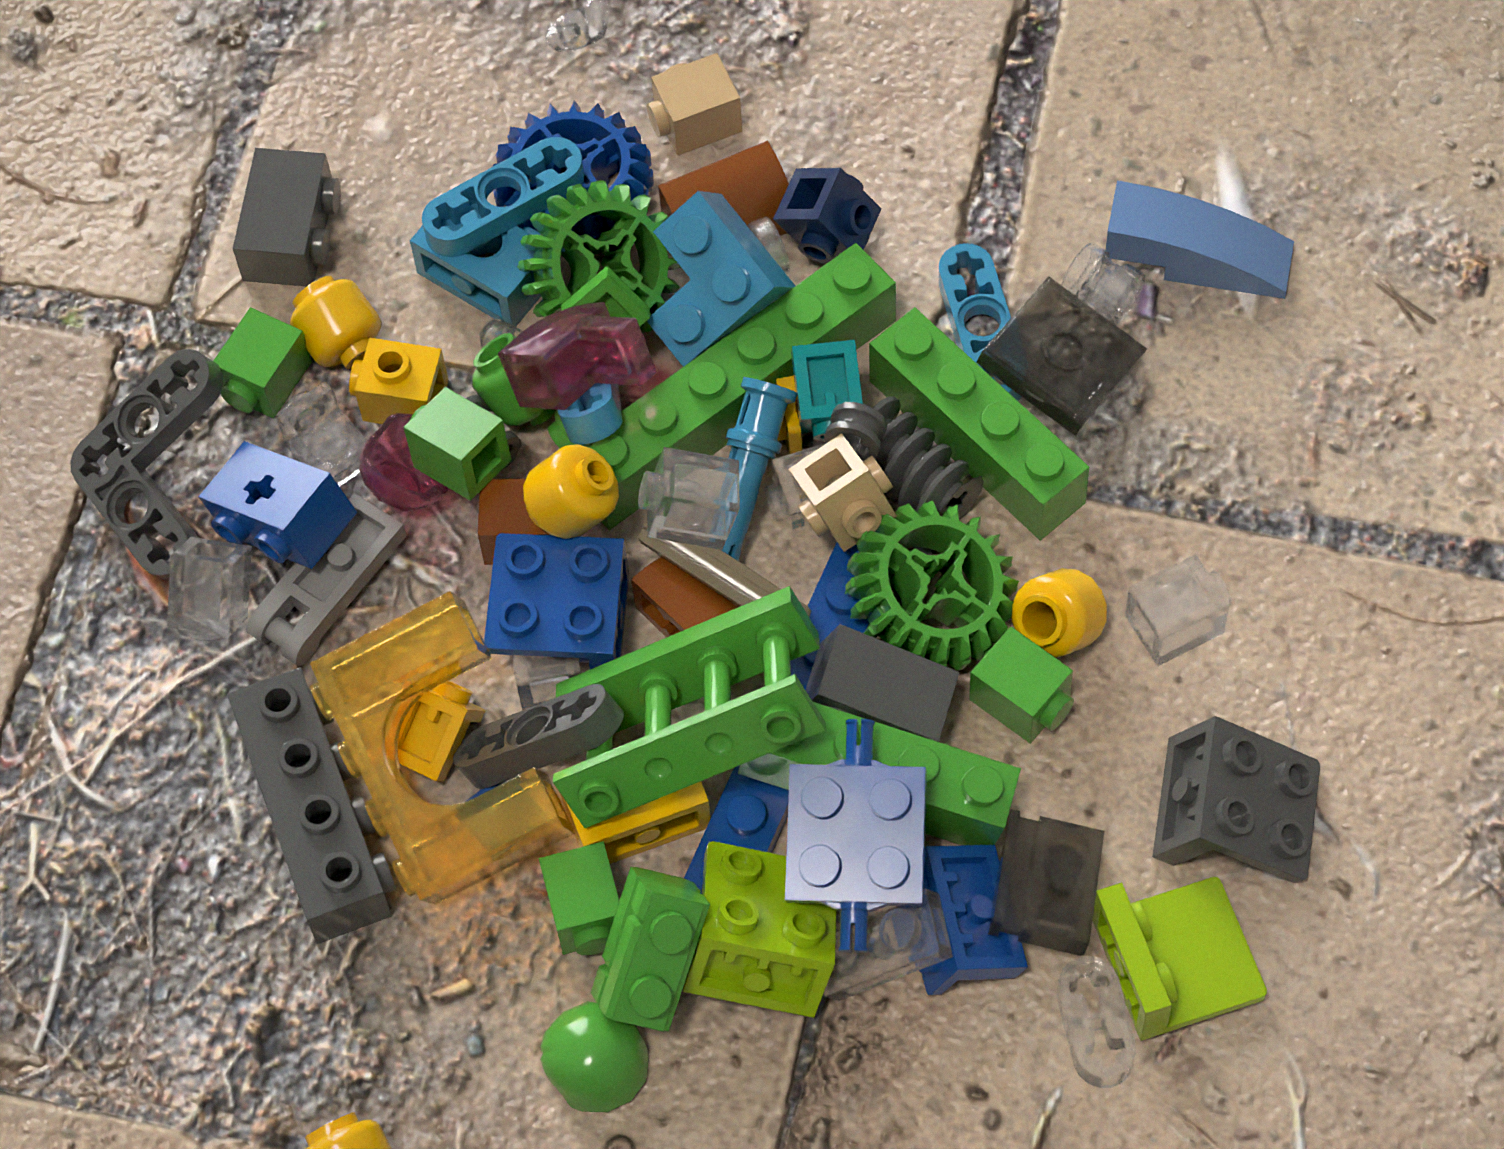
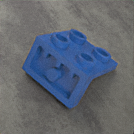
[484,533,629,669]

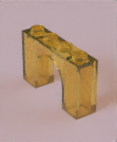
[310,591,575,905]

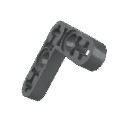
[70,349,223,583]

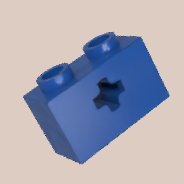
[198,441,357,569]

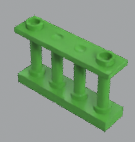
[553,586,826,828]

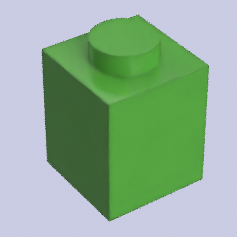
[213,307,312,419]
[403,387,511,501]
[969,626,1074,744]
[539,841,619,955]

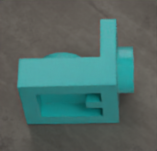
[791,340,863,441]

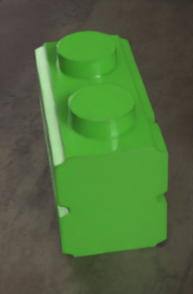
[590,867,710,1032]

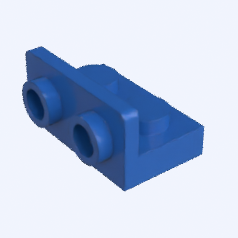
[901,845,1028,995]

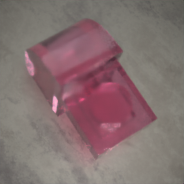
[498,302,657,410]

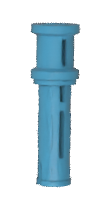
[705,377,797,561]

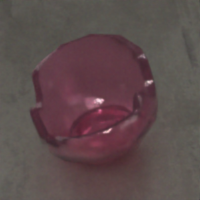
[359,413,449,512]

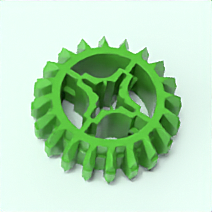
[517,180,681,344]
[844,500,1019,671]

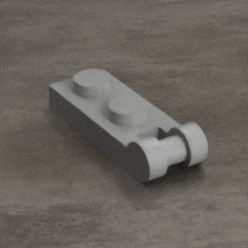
[246,493,407,666]

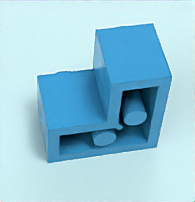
[647,191,795,367]

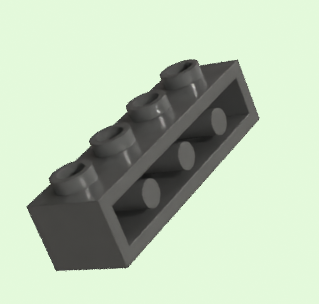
[227,667,397,944]

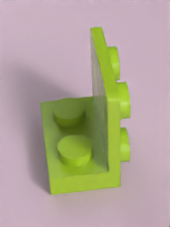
[683,841,836,1018]
[1092,877,1267,1041]

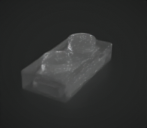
[824,888,953,1001]

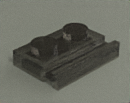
[988,809,1105,956]

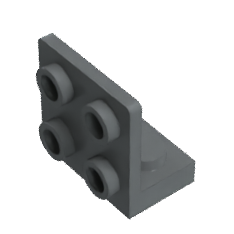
[1152,716,1320,883]

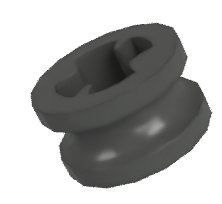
[824,402,887,461]

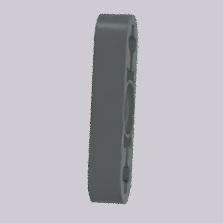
[453,684,624,789]

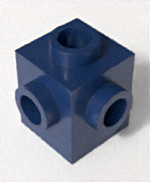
[773,168,882,263]

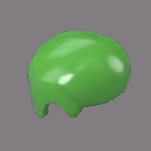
[540,1001,649,1112]

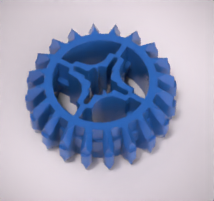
[493,100,654,240]

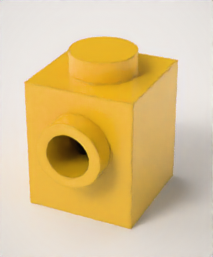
[349,338,449,427]

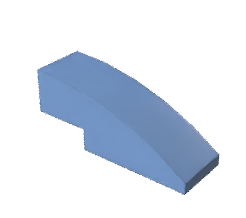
[1105,180,1294,299]

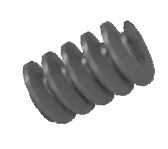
[872,396,984,520]

